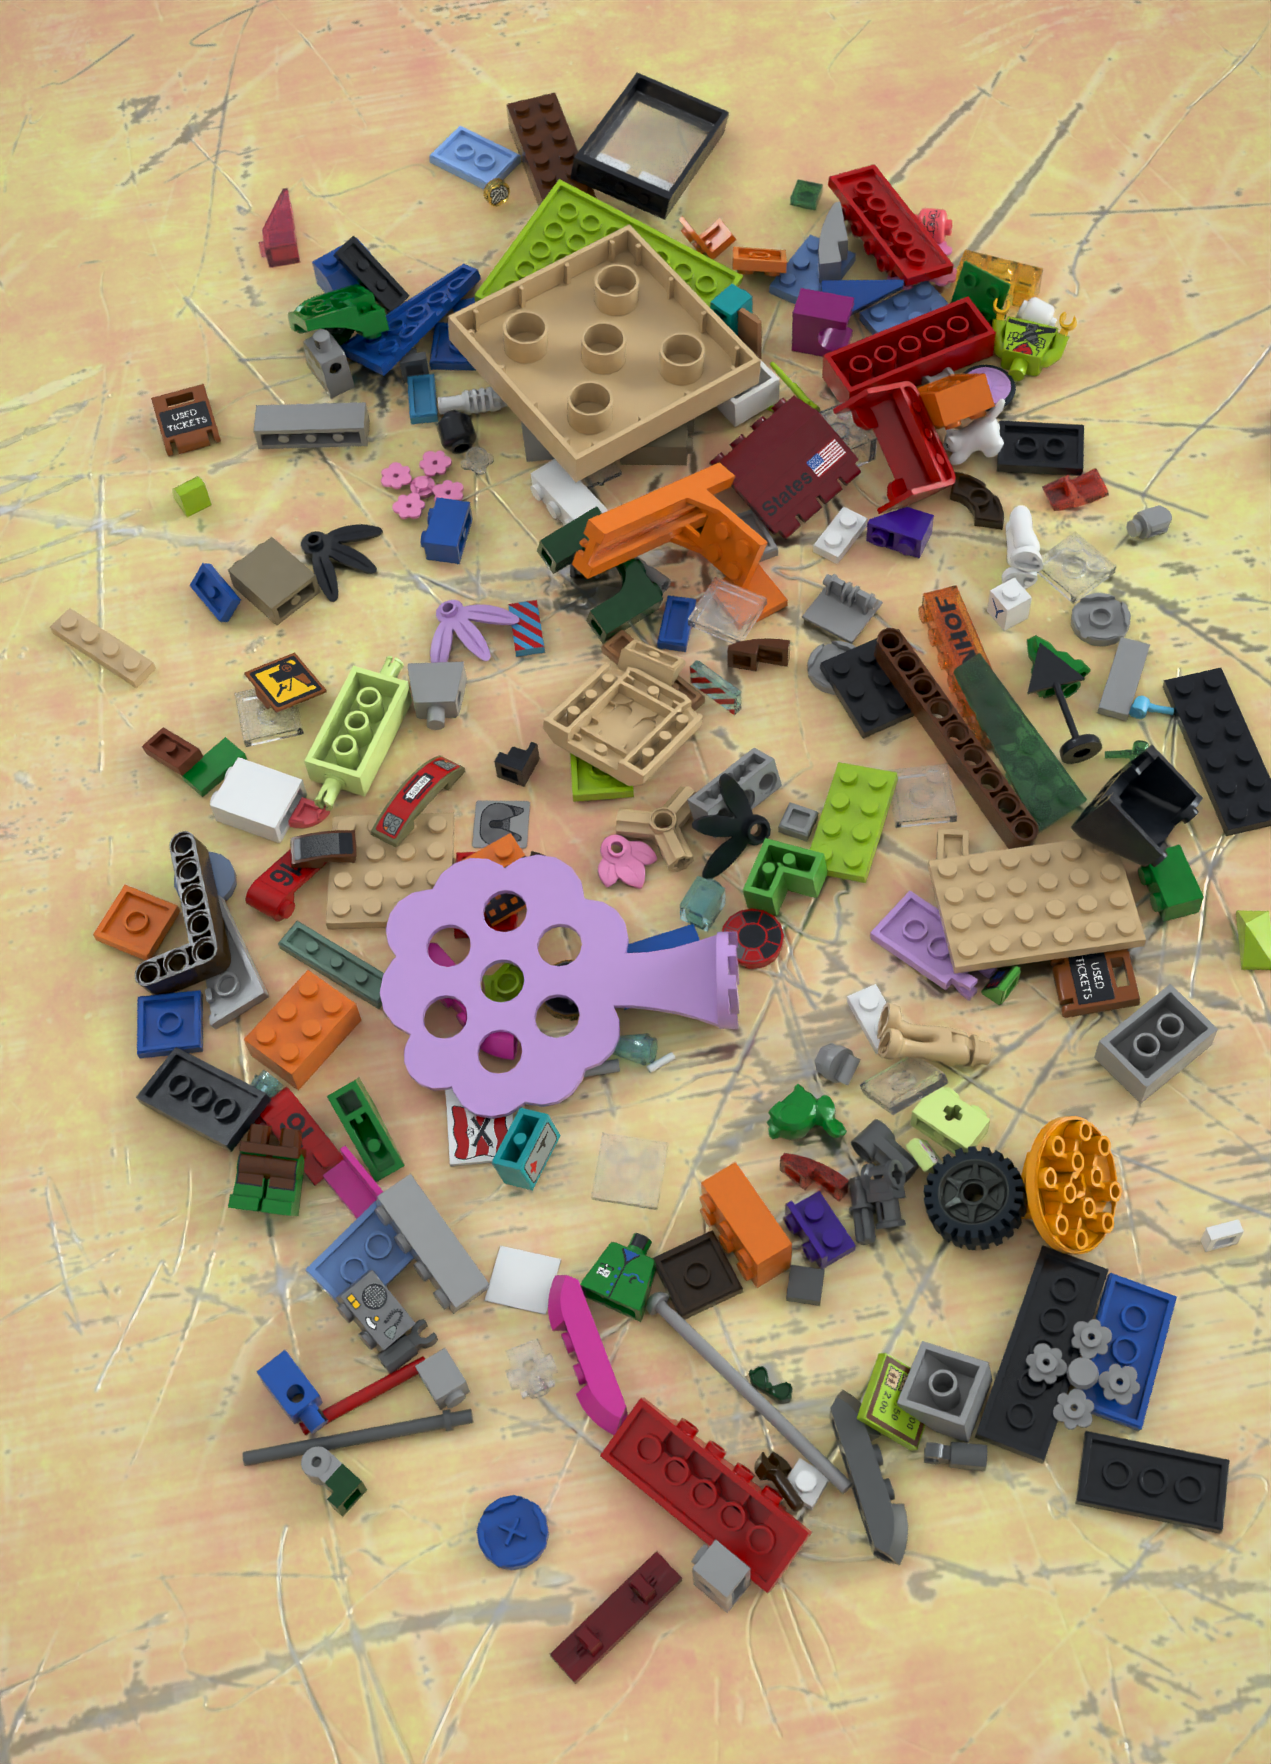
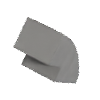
[818,202,848,283]

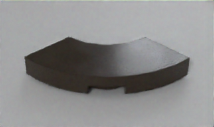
[950,472,1004,530]

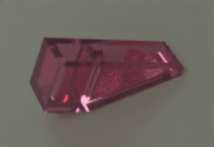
[259,188,300,268]

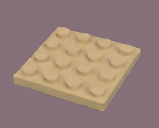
[326,813,455,929]

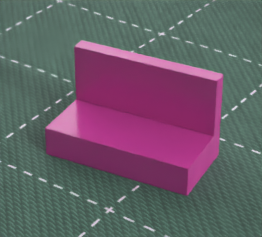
[323,1146,383,1219]

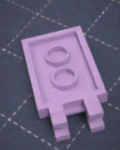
[870,891,997,1001]

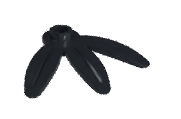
[301,524,383,602]
[692,773,771,881]

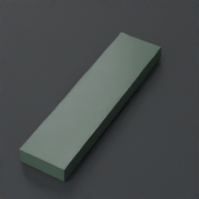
[278,921,384,1009]

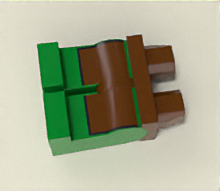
[228,1124,307,1216]

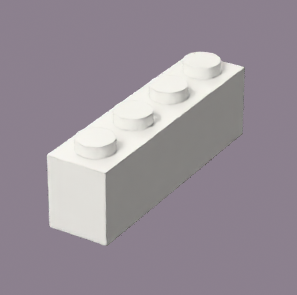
[530,459,609,526]

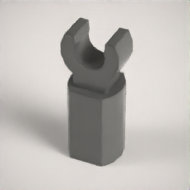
[377,1319,438,1374]
[924,1442,987,1471]

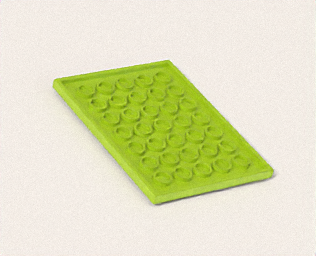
[474,179,743,307]

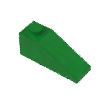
[327,1078,405,1182]

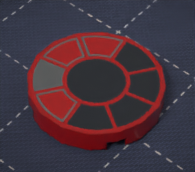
[722,908,784,969]

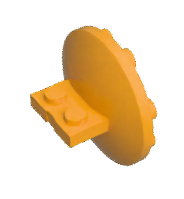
[1021,1116,1122,1254]

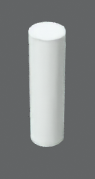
[647,1052,676,1073]

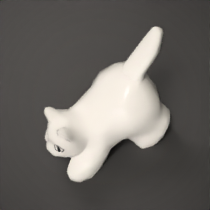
[943,399,1005,465]

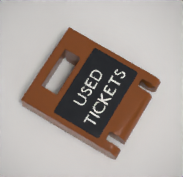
[151,384,221,456]
[1050,949,1140,1018]

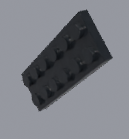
[1163,668,1271,836]
[975,1245,1109,1464]

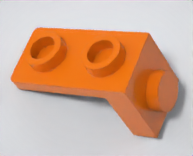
[679,216,737,260]

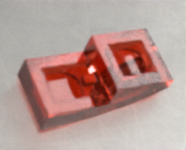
[1042,468,1109,511]
[780,1153,849,1202]

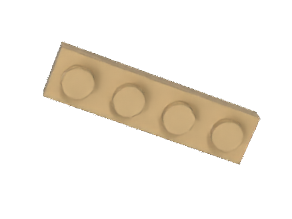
[50,608,156,688]

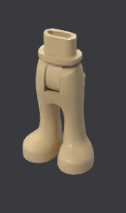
[877,1002,991,1067]

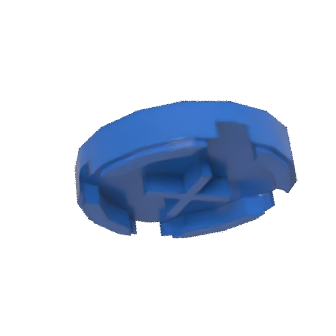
[477,1495,549,1570]

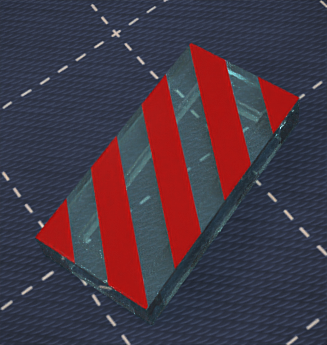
[690,660,741,715]

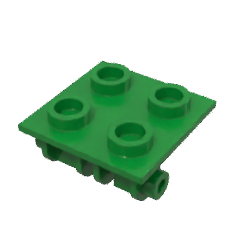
[951,261,1011,327]

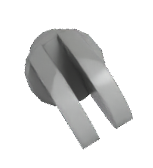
[1126,505,1172,539]

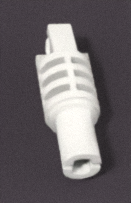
[437,387,508,415]

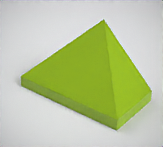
[1236,910,1271,970]

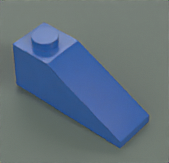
[821,280,904,316]

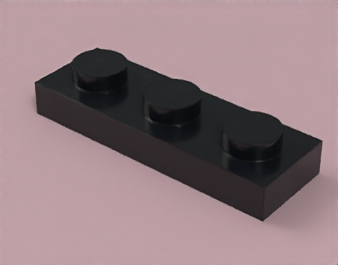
[333,235,410,314]

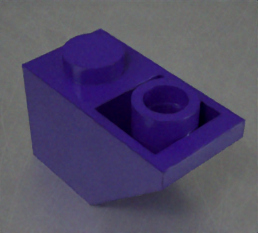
[866,507,934,558]

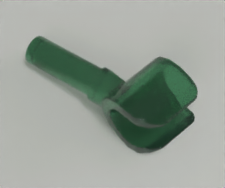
[1105,740,1149,760]

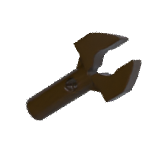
[754,1451,804,1512]

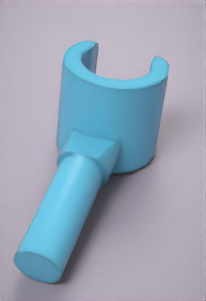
[1129,696,1174,719]

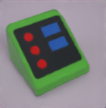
[981,965,1021,1005]

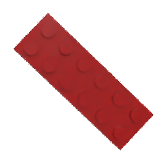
[822,296,996,415]

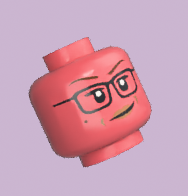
[915,208,952,244]

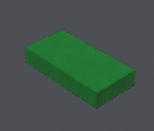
[182,737,247,797]

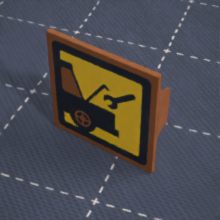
[244,652,327,713]

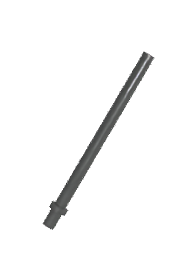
[243,1409,474,1466]

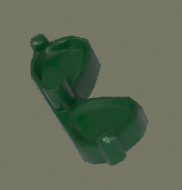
[749,1366,793,1403]

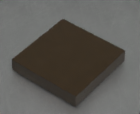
[652,1230,743,1320]

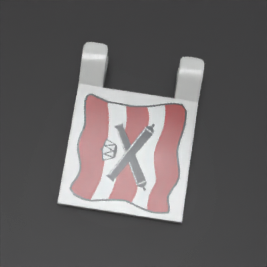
[445,1089,513,1167]

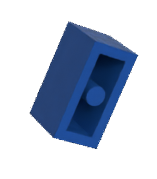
[421,498,473,564]

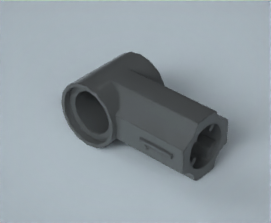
[851,1119,919,1183]

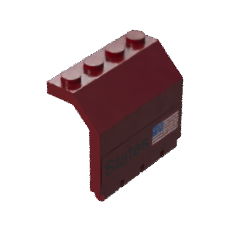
[709,396,861,539]

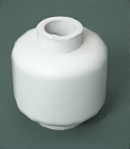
[1015,297,1057,327]

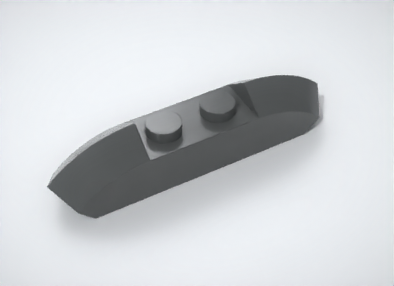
[829,1390,908,1565]

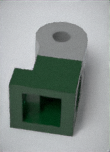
[301,1446,367,1517]

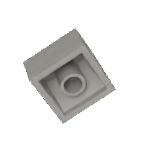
[897,1341,992,1443]

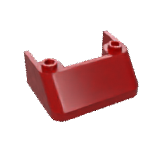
[833,381,956,514]

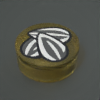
[483,178,510,206]

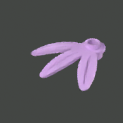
[430,600,519,663]

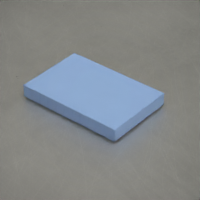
[429,126,521,193]

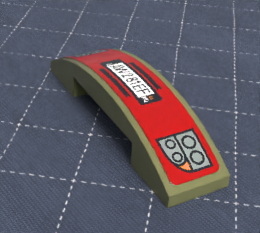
[371,755,465,848]

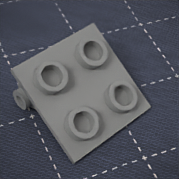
[802,574,883,644]

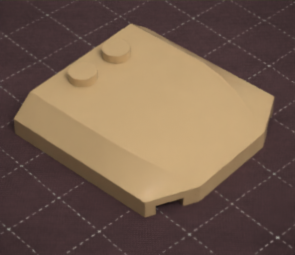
[543,663,703,786]

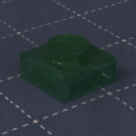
[790,179,823,210]

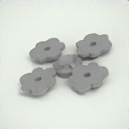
[1026,1319,1140,1430]

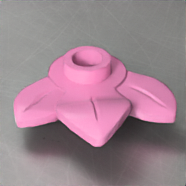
[598,835,657,889]

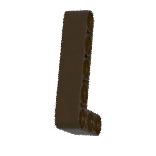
[135,831,231,995]

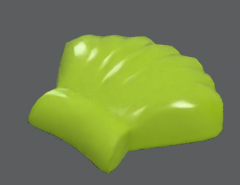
[483,963,524,1002]

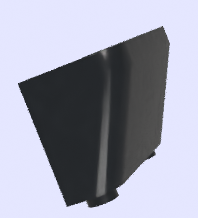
[1071,744,1203,867]

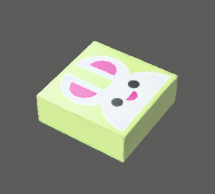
[906,1138,943,1173]

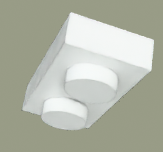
[813,506,868,564]
[847,984,886,1054]

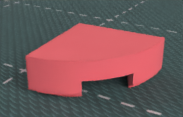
[288,797,330,828]

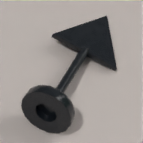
[1027,643,1102,764]

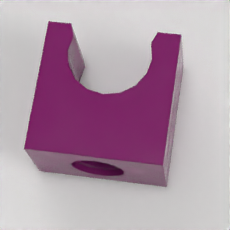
[792,288,854,357]

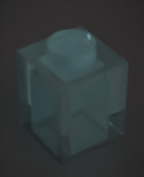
[680,876,726,932]

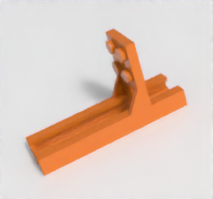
[572,462,768,589]

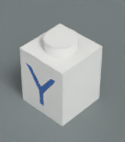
[987,577,1032,631]

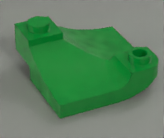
[288,284,389,339]

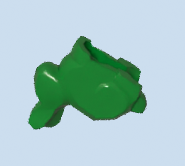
[767,1084,847,1140]

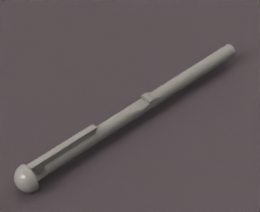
[647,1292,852,1494]

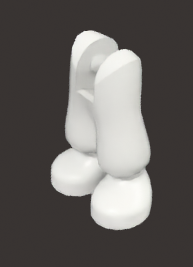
[1002,505,1043,589]

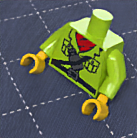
[992,298,1077,381]

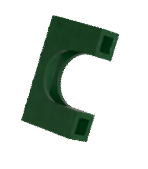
[537,506,663,644]

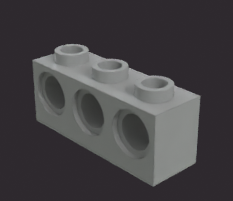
[687,748,782,838]

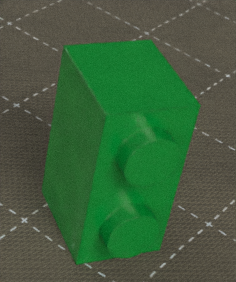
[1138,845,1204,922]

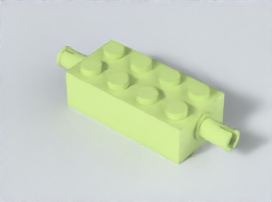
[304,656,412,811]

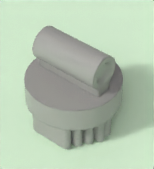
[814,1043,861,1085]

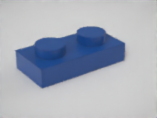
[189,563,241,622]

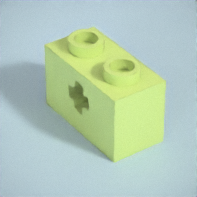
[910,1083,990,1155]

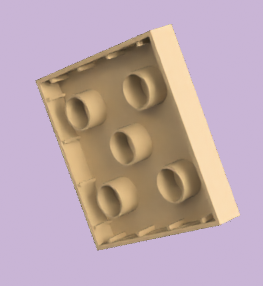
[448,224,761,482]

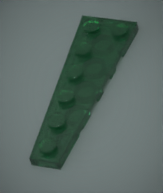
[953,653,1087,834]

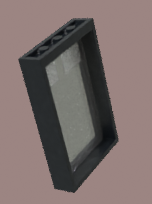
[570,72,729,220]

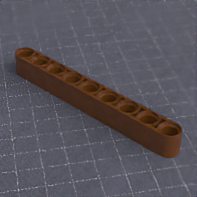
[874,628,1039,849]

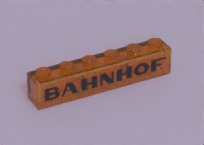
[918,585,1017,751]

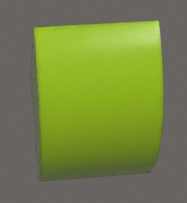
[172,476,212,517]

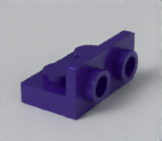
[783,1191,856,1269]

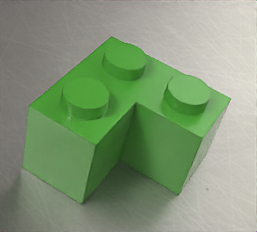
[743,838,828,917]

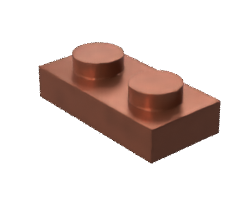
[142,727,204,776]

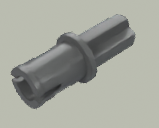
[848,1176,876,1245]

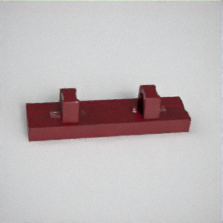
[550,1551,682,1685]

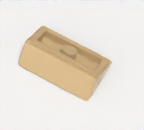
[618,639,686,687]

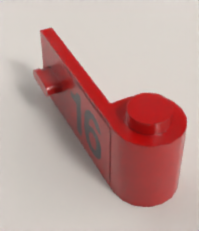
[245,849,328,922]
[254,1087,344,1186]

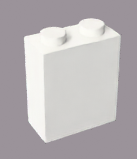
[210,757,307,843]

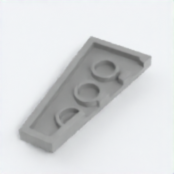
[205,895,269,1029]

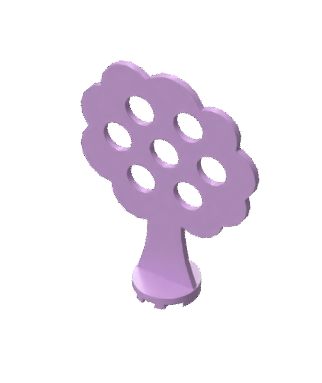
[380,855,739,1119]

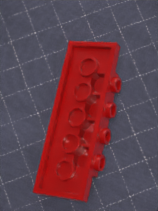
[828,164,954,287]
[600,1398,812,1593]

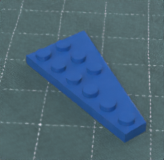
[340,264,481,376]

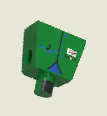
[580,1233,656,1322]

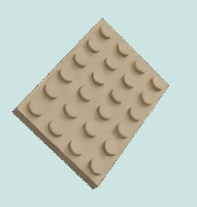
[928,838,1146,974]

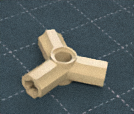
[616,786,696,872]

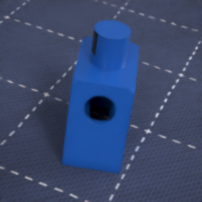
[257,1350,328,1434]

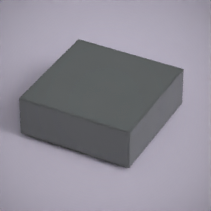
[786,1265,825,1306]

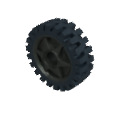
[924,1146,1027,1250]

